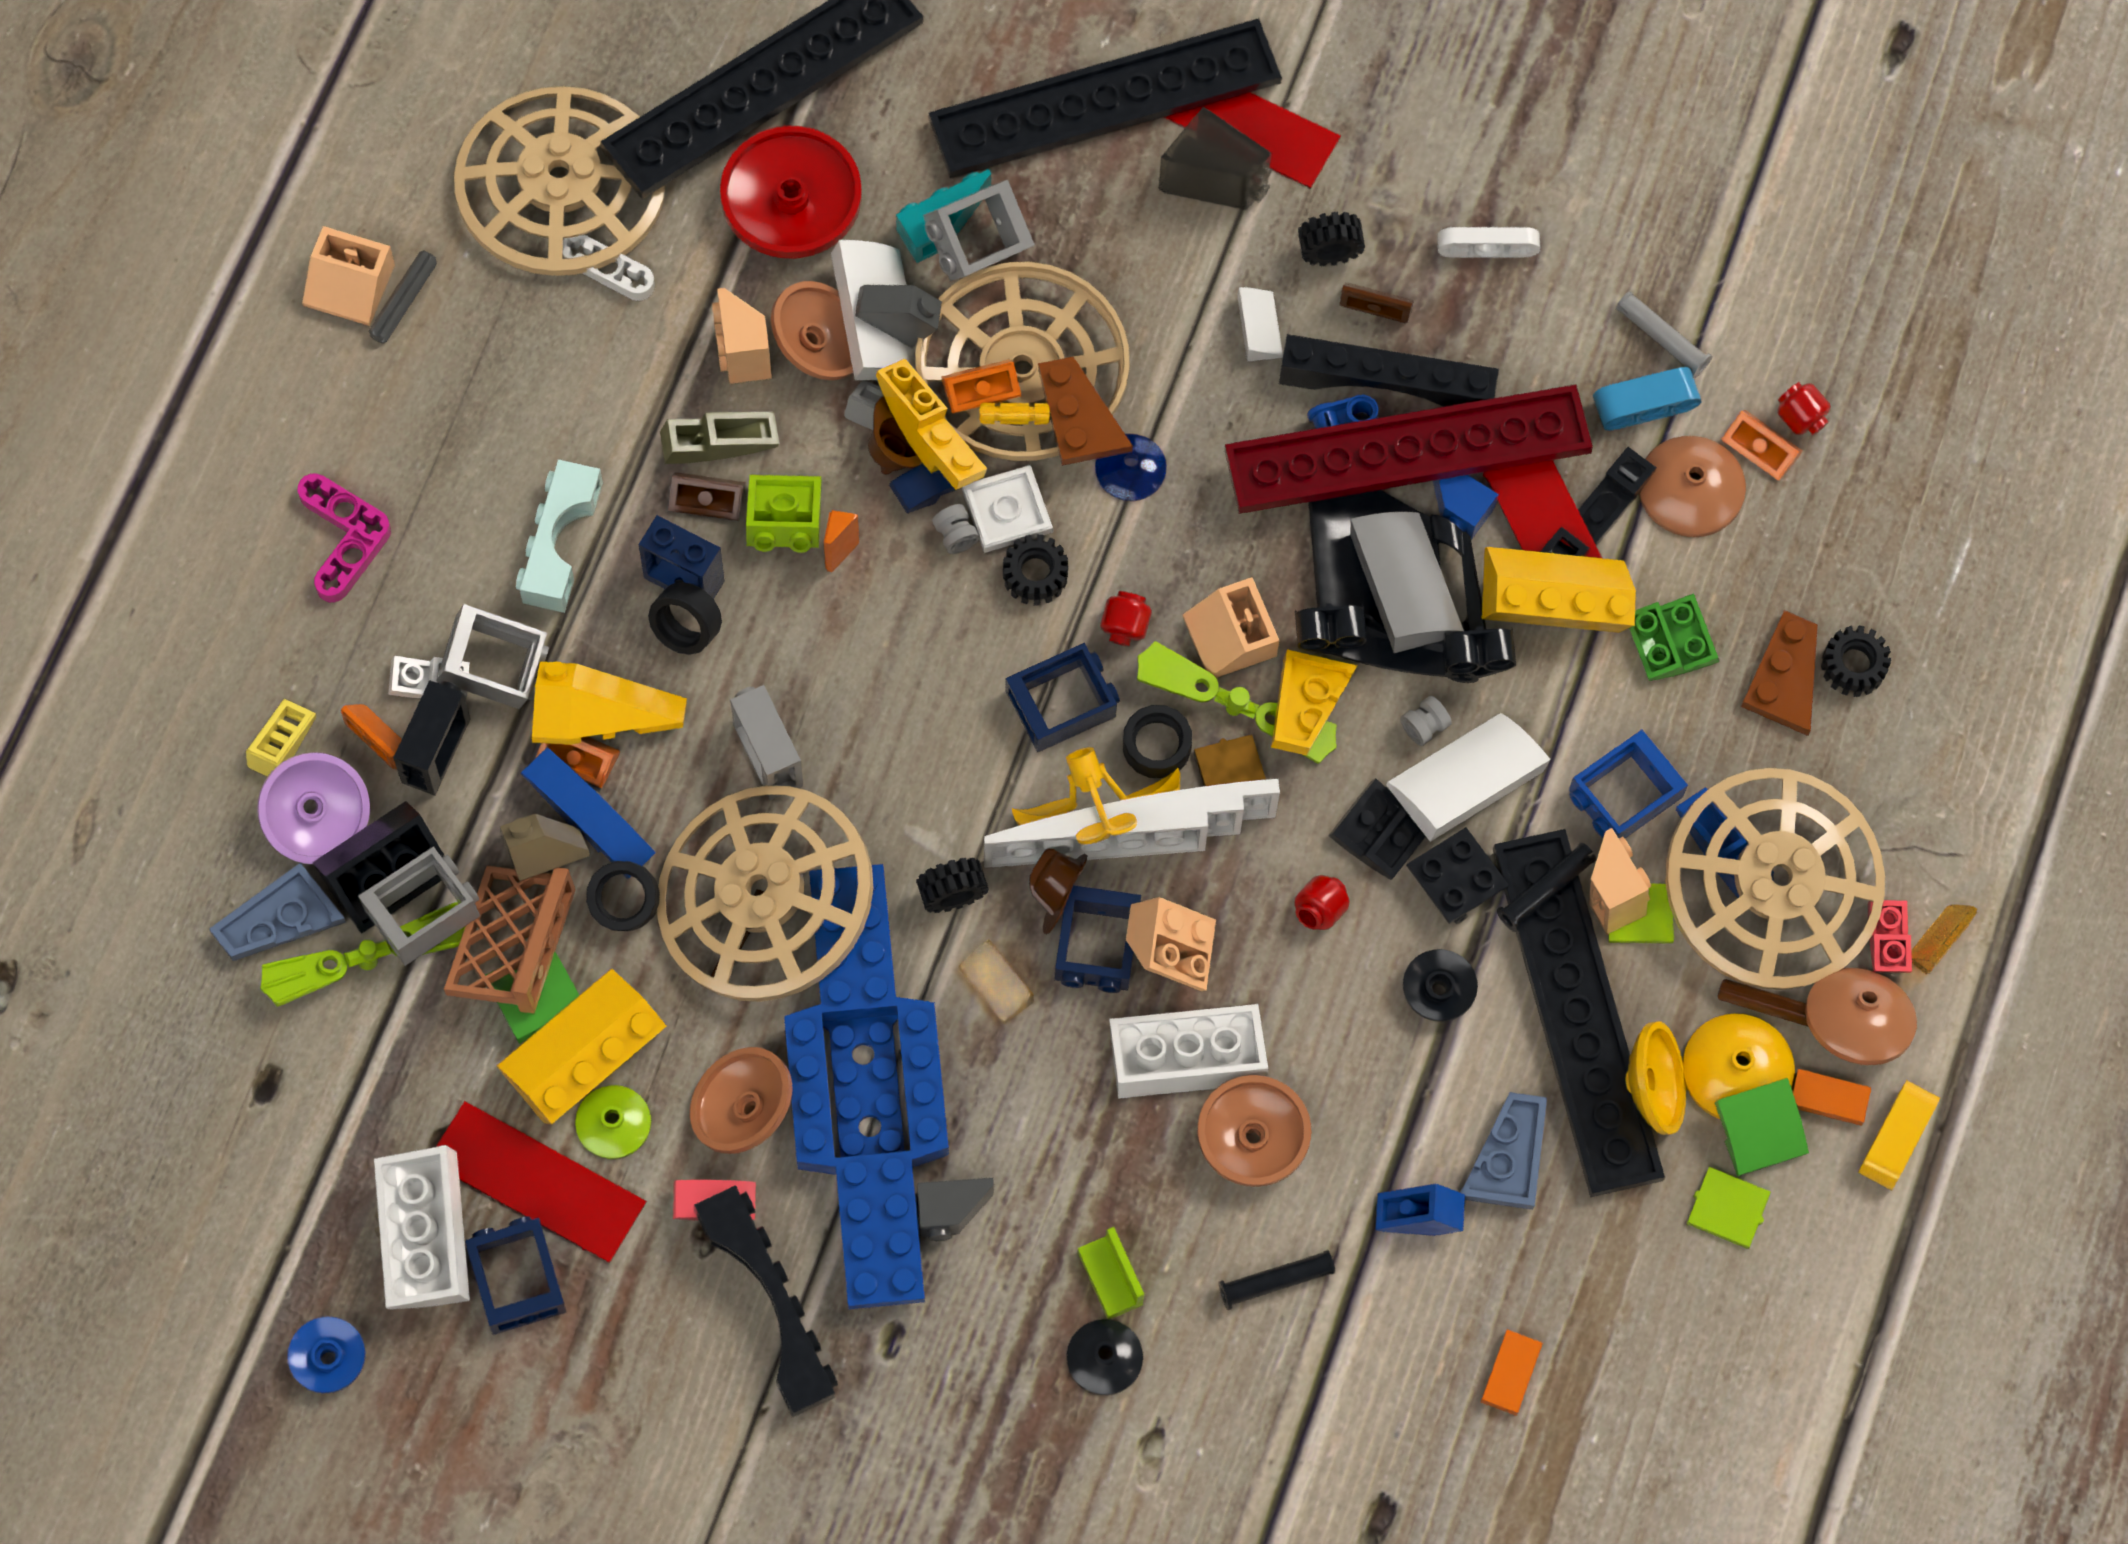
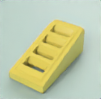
[246,699,316,777]

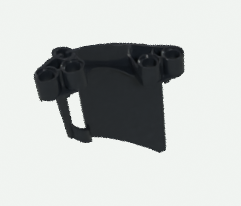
[1295,490,1516,683]

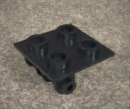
[1406,827,1509,924]

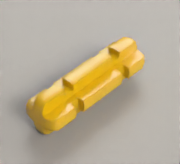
[979,403,1050,425]

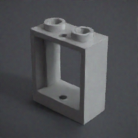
[923,179,1035,281]
[436,604,549,709]
[730,685,803,800]
[358,846,480,966]

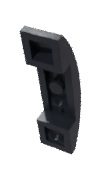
[1540,447,1656,557]

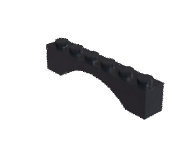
[1279,334,1499,407]
[694,1185,838,1418]

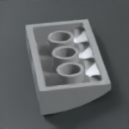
[1350,512,1464,653]

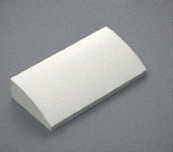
[831,240,916,380]
[1386,713,1550,842]
[1109,1004,1268,1099]
[374,1145,470,1309]

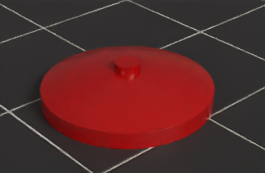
[720,126,862,259]

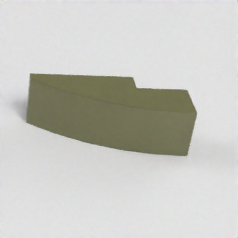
[660,412,779,464]

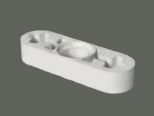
[1437,227,1540,257]
[563,235,655,301]

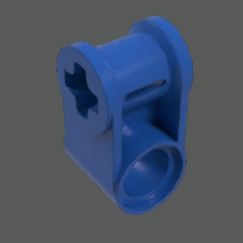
[1307,395,1378,429]

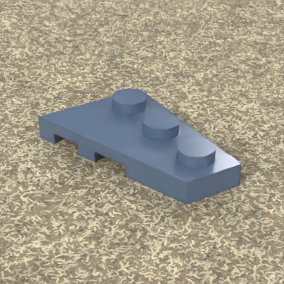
[209,863,346,961]
[1461,1092,1547,1210]

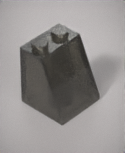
[1158,107,1272,210]

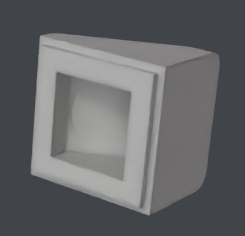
[844,380,884,430]

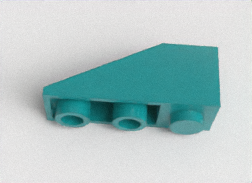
[896,169,991,263]

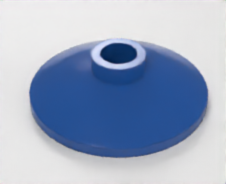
[287,1317,366,1393]

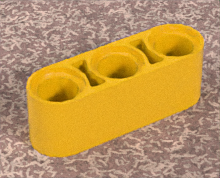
[1858,1080,1940,1191]

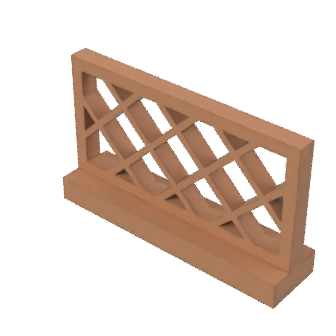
[444,866,576,1014]

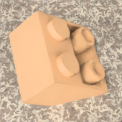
[302,226,395,326]
[712,288,772,384]
[1183,577,1280,678]
[1589,828,1651,935]
[1126,897,1216,991]

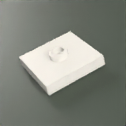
[962,465,1053,553]

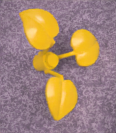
[1012,747,1181,845]

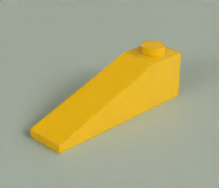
[532,661,687,745]

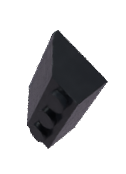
[312,801,445,934]

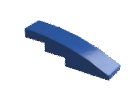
[520,747,656,879]

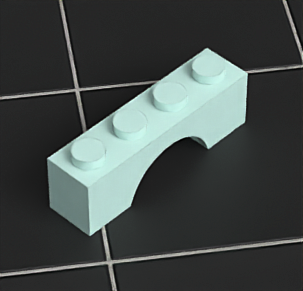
[516,459,603,613]

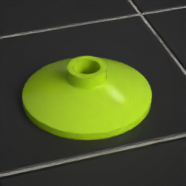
[575,1085,651,1159]

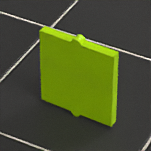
[1608,883,1674,943]
[1687,1167,1771,1249]

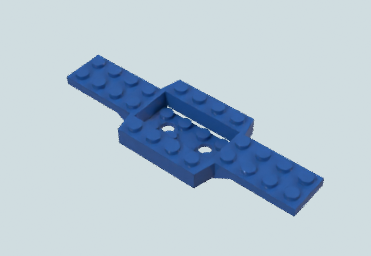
[784,864,949,1310]

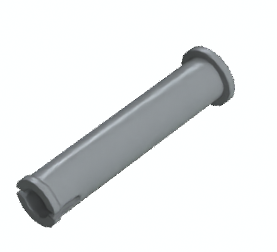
[1616,291,1712,378]

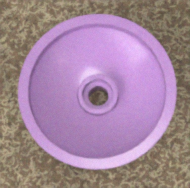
[257,752,370,864]

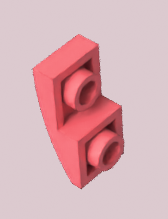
[1868,900,1912,973]
[673,1180,756,1221]

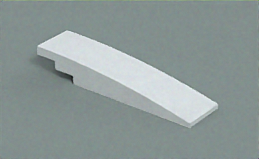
[984,779,1280,868]

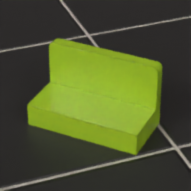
[1077,1226,1144,1319]

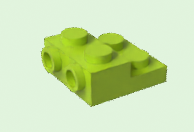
[746,475,822,553]

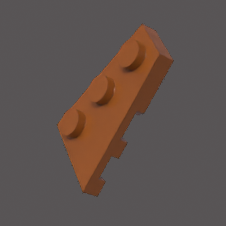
[1038,357,1133,466]
[1741,610,1818,736]

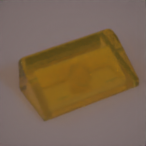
[1911,904,1978,975]
[959,939,1034,1024]

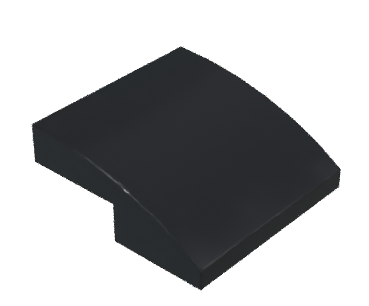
[1328,778,1426,880]

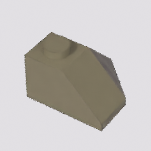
[500,814,590,881]

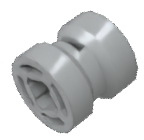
[932,504,980,554]
[1400,696,1452,746]

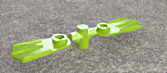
[1137,641,1337,764]
[260,902,465,1007]

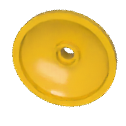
[1682,1013,1795,1119]
[1626,1021,1686,1135]

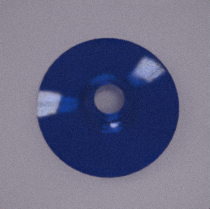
[1095,434,1167,501]

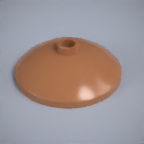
[771,281,853,380]
[1639,436,1746,537]
[1805,968,1917,1065]
[690,1047,792,1154]
[1197,1075,1311,1187]

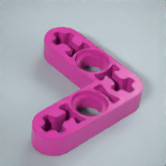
[297,473,391,602]

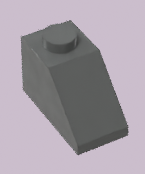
[855,285,942,348]
[917,1178,994,1241]

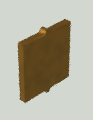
[1194,735,1266,786]

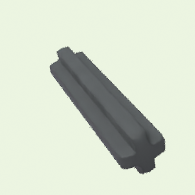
[369,251,437,343]

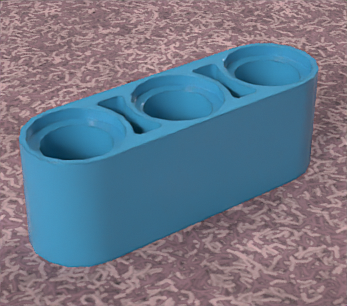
[1593,367,1702,431]

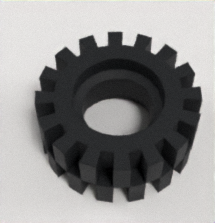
[1298,212,1365,266]
[1003,534,1068,605]
[1821,625,1891,697]
[916,858,989,913]

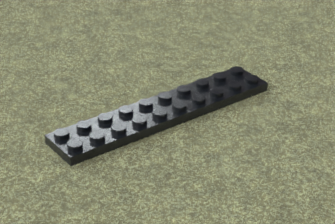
[600,0,924,199]
[929,18,1282,179]
[1493,829,1665,1198]

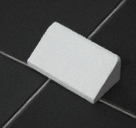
[1238,287,1283,361]

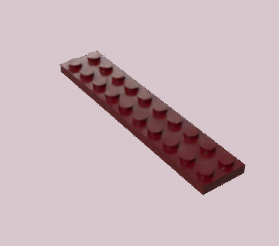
[1224,384,1593,514]

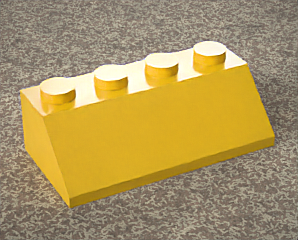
[1482,547,1636,633]
[496,969,667,1124]

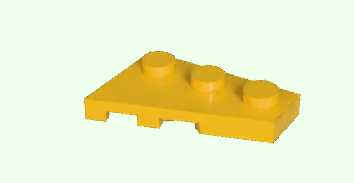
[1271,649,1358,756]

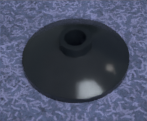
[1403,949,1478,1022]
[1067,1319,1143,1395]

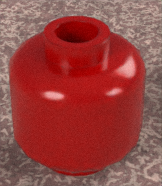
[1777,382,1831,436]
[1100,591,1152,647]
[1294,875,1350,930]

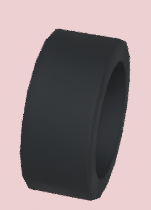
[648,582,722,655]
[1123,705,1192,778]
[586,861,660,931]

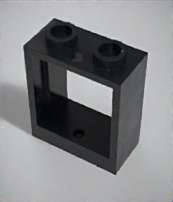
[393,680,471,796]

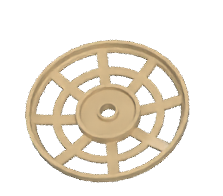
[454,86,666,276]
[915,262,1130,461]
[1665,768,1885,990]
[657,785,873,1002]

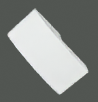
[388,656,470,698]

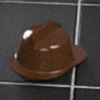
[868,396,922,475]
[1029,848,1088,935]

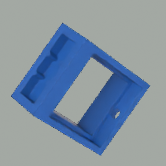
[1569,729,1688,838]

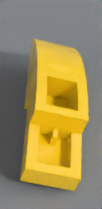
[876,359,987,490]

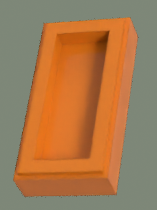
[1792,1069,1872,1126]
[1481,1329,1543,1416]

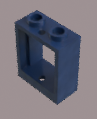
[638,515,725,599]
[1005,642,1120,753]
[1054,885,1142,993]
[465,1217,567,1335]

